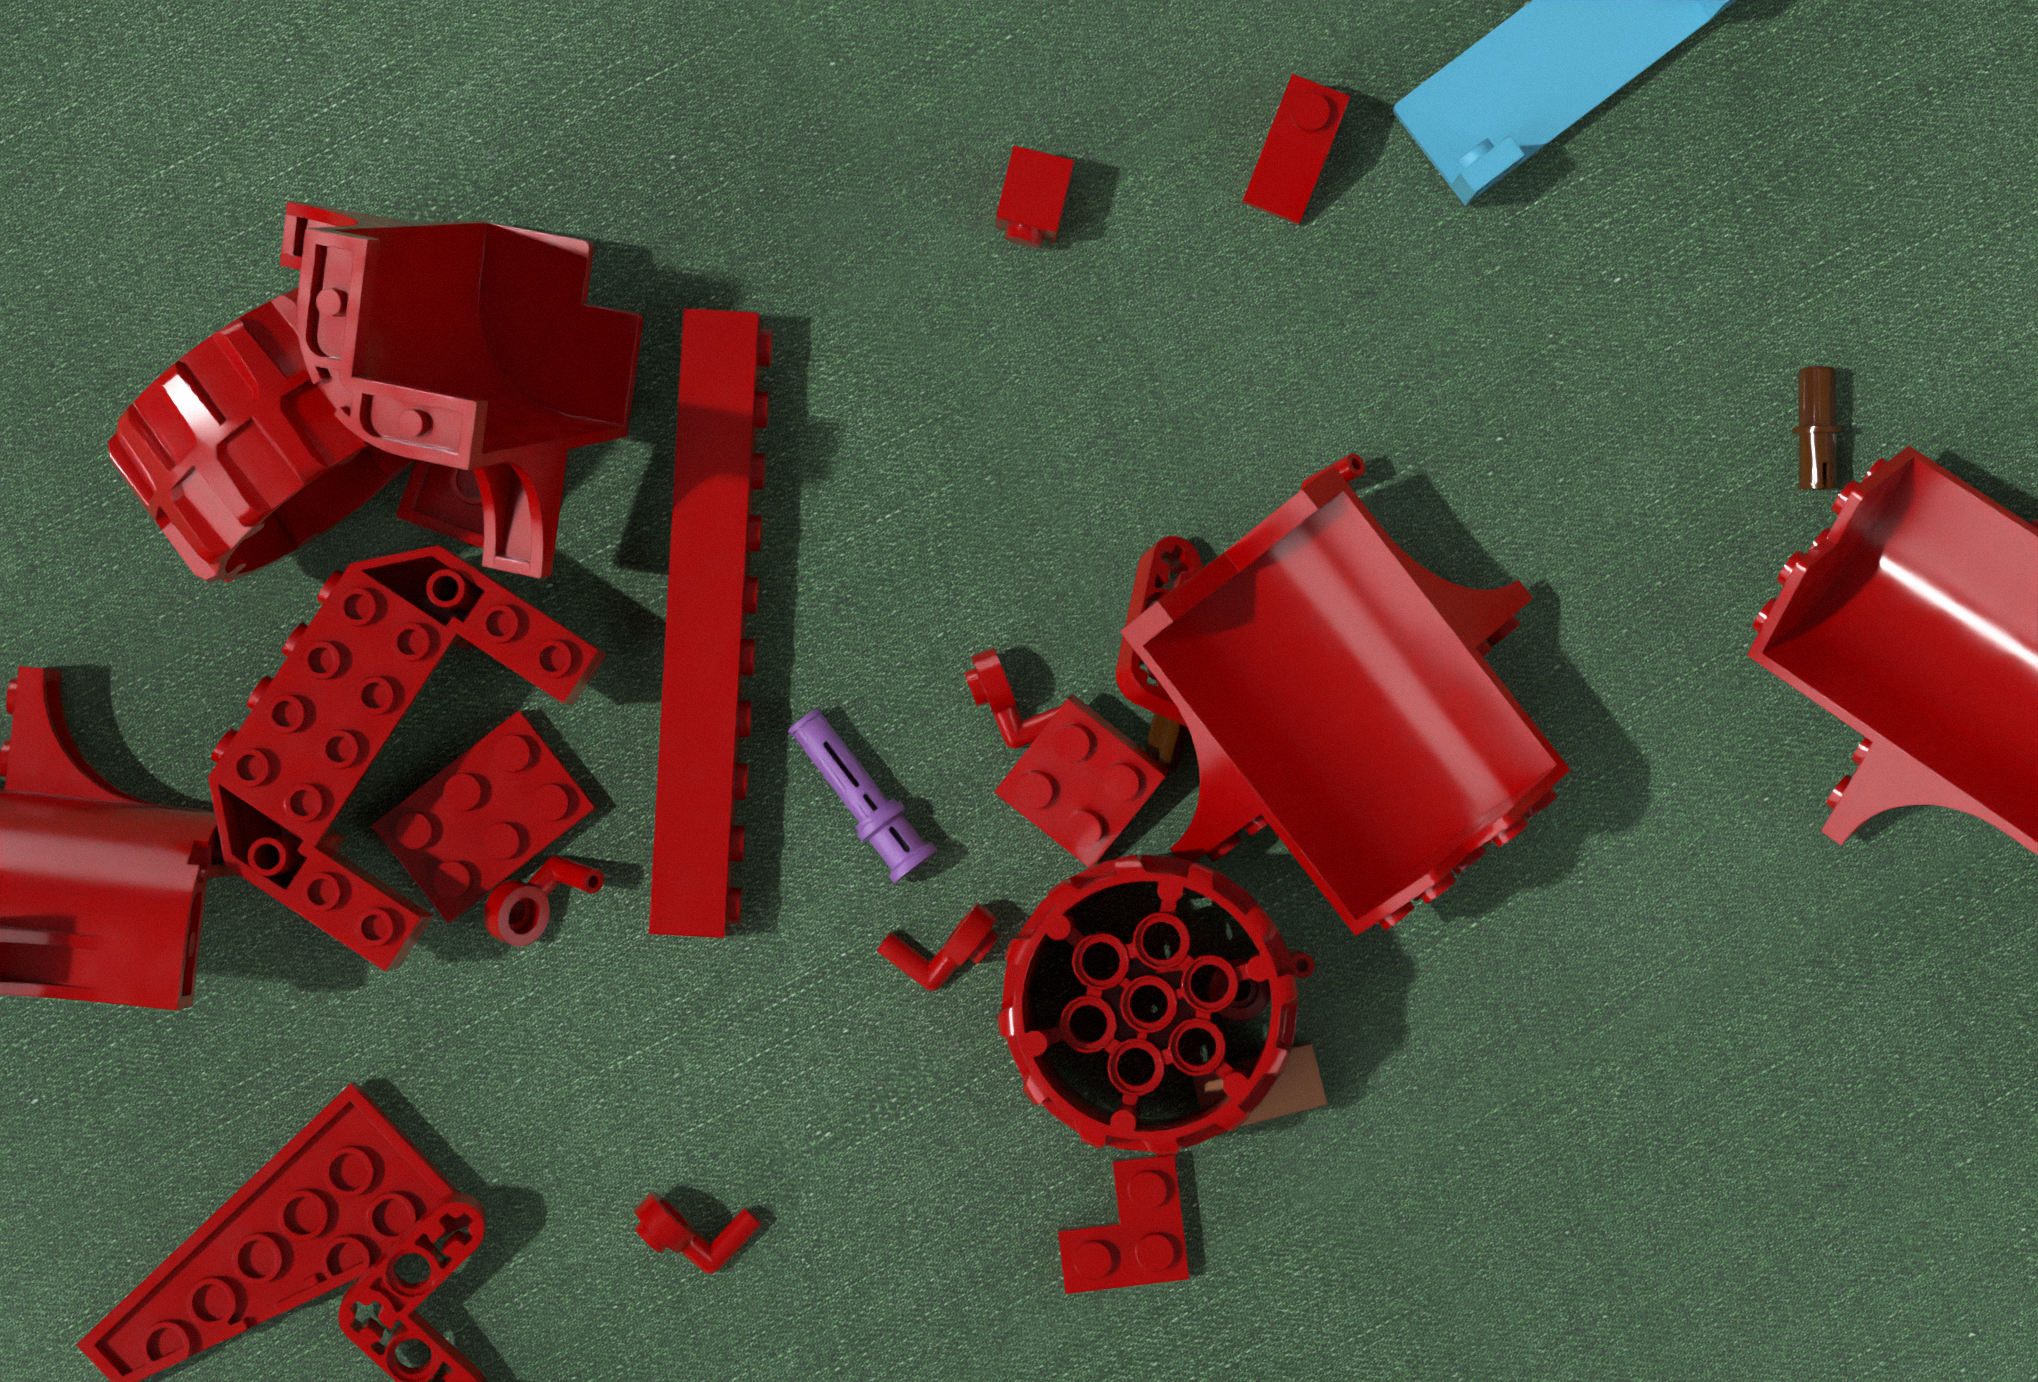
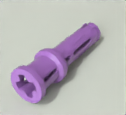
[788,707,938,884]

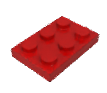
[372,710,598,923]

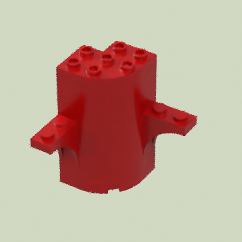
[280,201,643,579]
[1747,446,2038,855]
[1120,466,1571,936]
[0,666,237,1011]

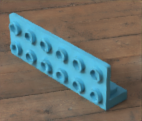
[1393,0,1737,206]

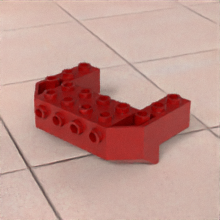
[208,545,607,972]

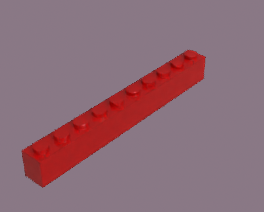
[649,308,773,938]

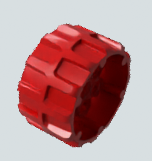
[108,288,415,583]
[997,855,1298,1157]

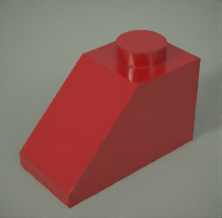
[1242,73,1350,225]

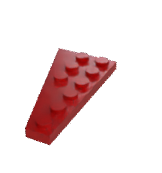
[76,1081,471,1382]

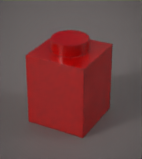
[996,145,1074,248]

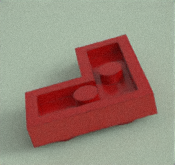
[1058,1154,1189,1294]

